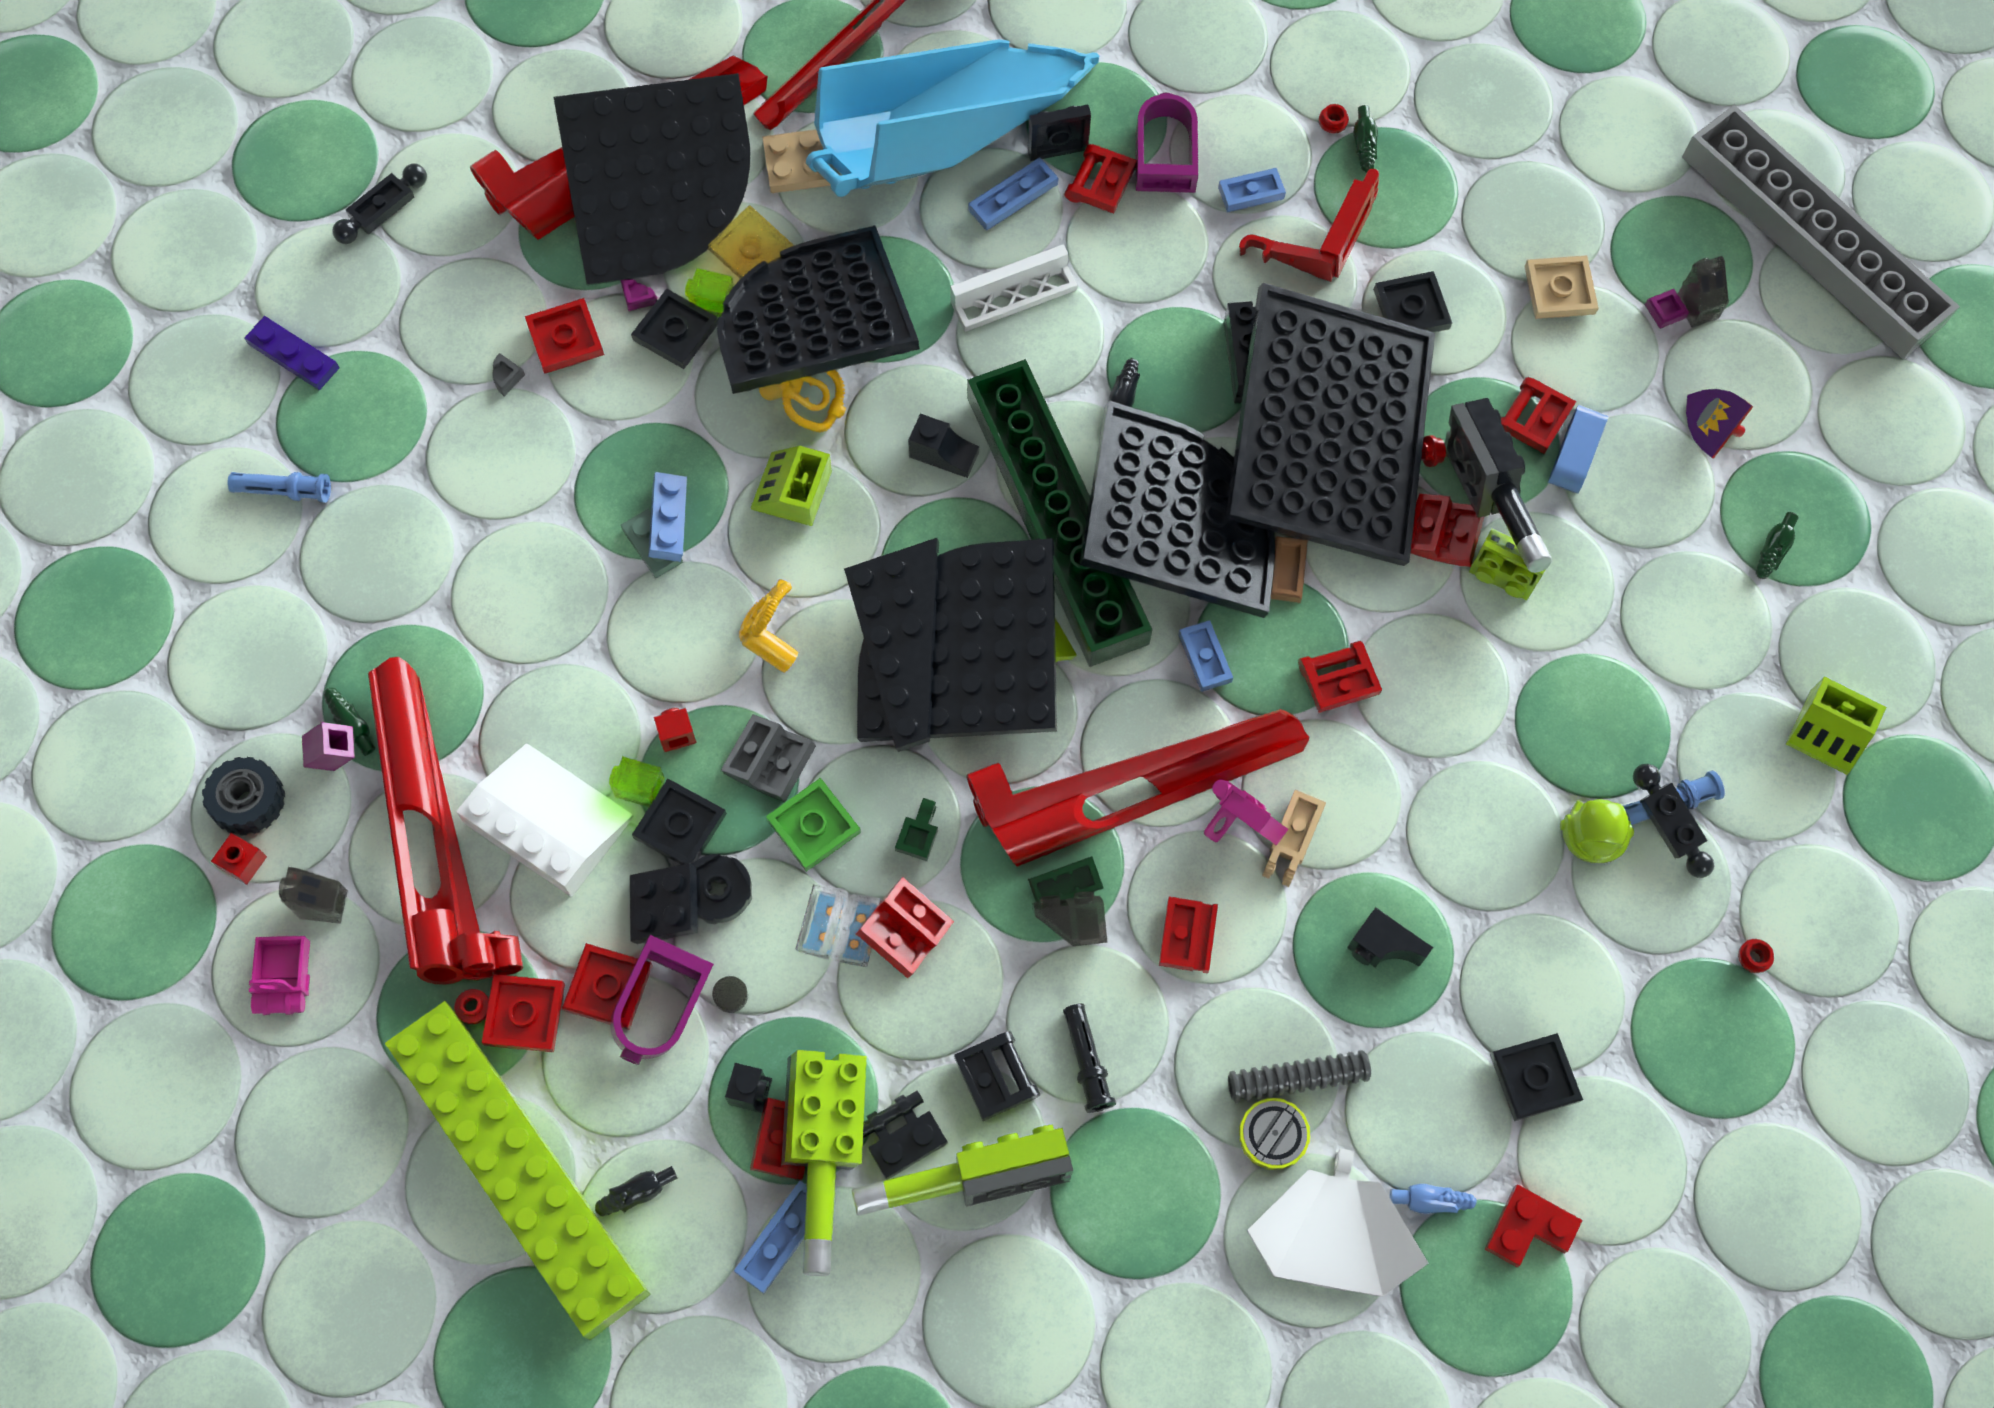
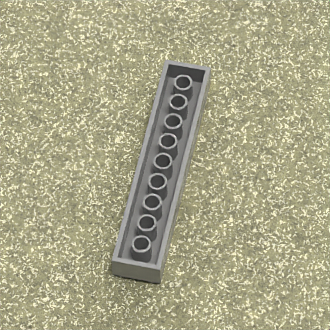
[1682,104,1960,359]

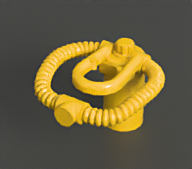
[759,370,846,433]
[739,579,799,673]

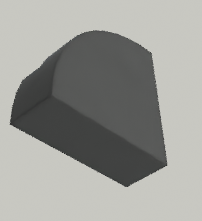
[493,353,525,397]

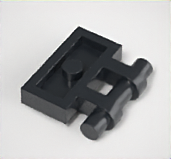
[863,1090,948,1180]

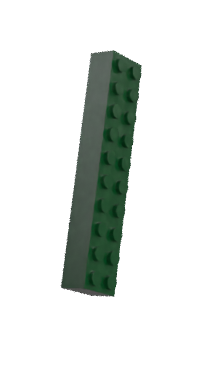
[967,359,1153,667]

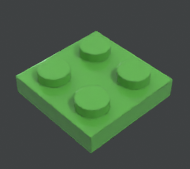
[766,778,861,872]

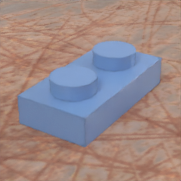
[1218,168,1286,212]
[1178,620,1233,692]

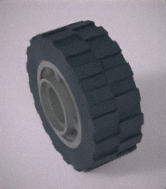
[202,756,285,836]

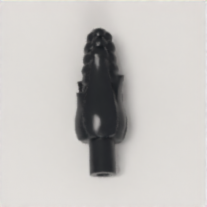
[1109,358,1140,407]
[595,1166,678,1216]

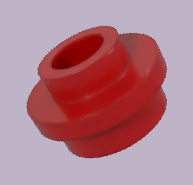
[1319,104,1349,133]
[1421,435,1446,467]
[1738,939,1774,973]
[454,989,489,1024]

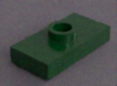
[1028,856,1104,912]

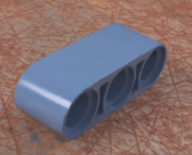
[1548,405,1608,494]

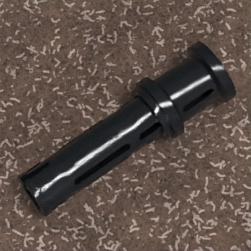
[1063,1003,1116,1113]

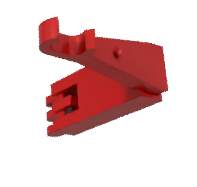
[1239,169,1379,282]

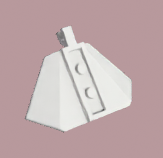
[1247,1149,1429,1297]

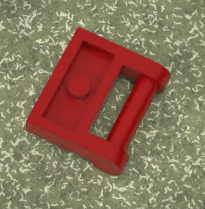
[1064,144,1137,214]
[1501,377,1577,454]
[1298,641,1382,713]

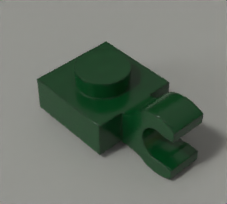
[895,798,938,861]

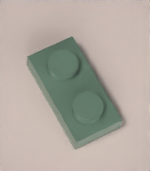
[621,509,683,579]

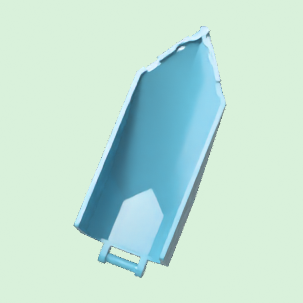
[806,39,1100,197]

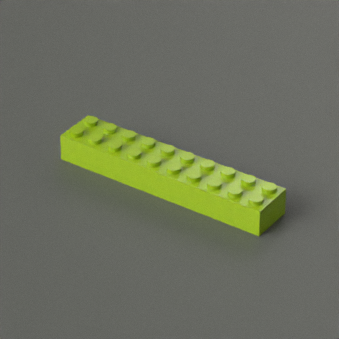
[385,1001,651,1340]

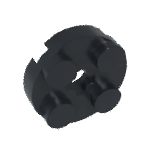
[692,854,752,924]

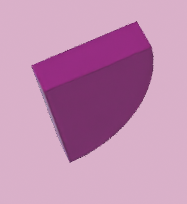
[620,279,658,311]

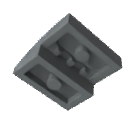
[721,714,816,803]

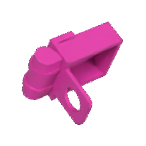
[1204,780,1288,846]
[249,936,310,1015]

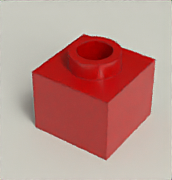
[654,708,697,752]
[211,833,267,885]

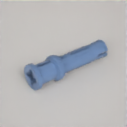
[228,472,331,503]
[1623,770,1725,825]

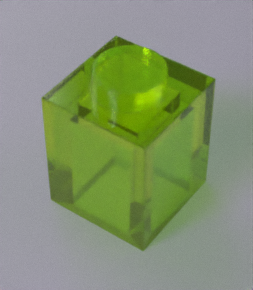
[685,268,734,317]
[609,756,665,807]

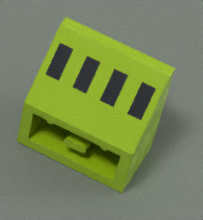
[751,446,832,526]
[1469,528,1546,600]
[1786,676,1887,775]

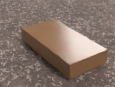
[1271,536,1308,603]

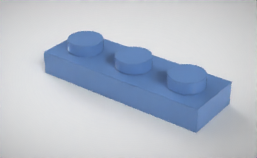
[968,158,1058,231]
[648,472,687,562]
[734,1181,807,1294]

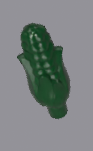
[1353,105,1378,173]
[1756,512,1799,579]
[324,688,375,756]

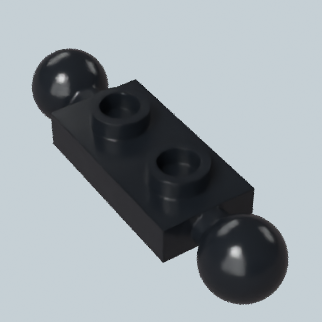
[332,163,427,244]
[1633,764,1714,878]

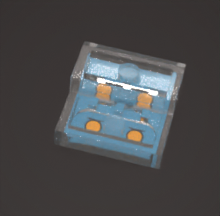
[795,884,882,967]

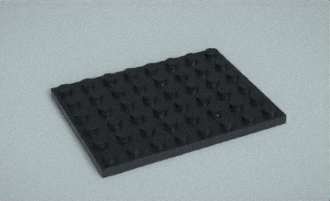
[1225,283,1435,566]

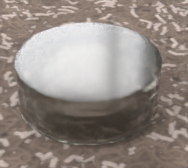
[712,976,748,1013]

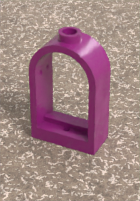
[1136,92,1198,193]
[611,935,714,1065]

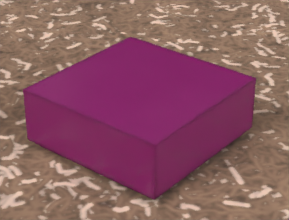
[1644,288,1689,329]

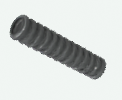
[1228,1050,1371,1103]

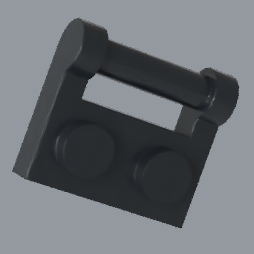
[954,1031,1041,1121]

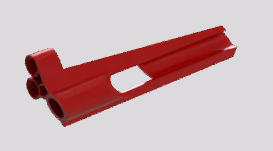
[753,0,906,130]
[470,55,768,240]
[368,657,523,985]
[966,709,1310,867]

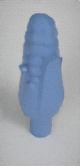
[1389,1184,1477,1214]

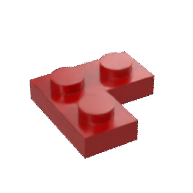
[1485,1184,1583,1267]

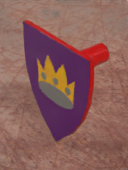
[1686,389,1753,459]

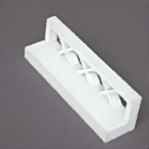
[950,245,1078,332]

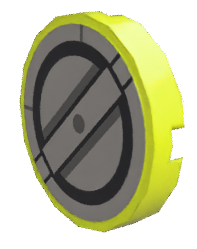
[1239,1098,1310,1170]

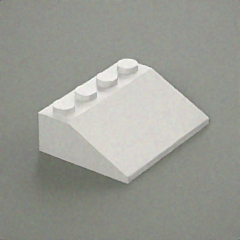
[456,743,634,897]

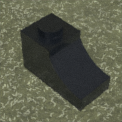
[908,413,979,478]
[1347,907,1433,968]

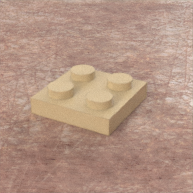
[762,129,830,193]
[1524,255,1599,319]

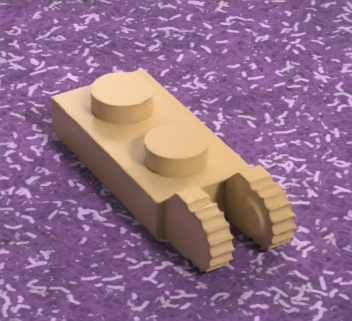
[1262,790,1326,887]

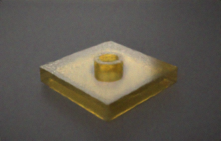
[707,205,794,279]

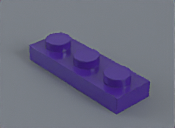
[244,315,340,391]

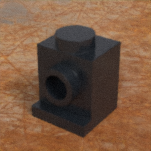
[725,1063,773,1113]

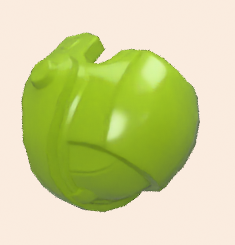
[1560,799,1634,863]

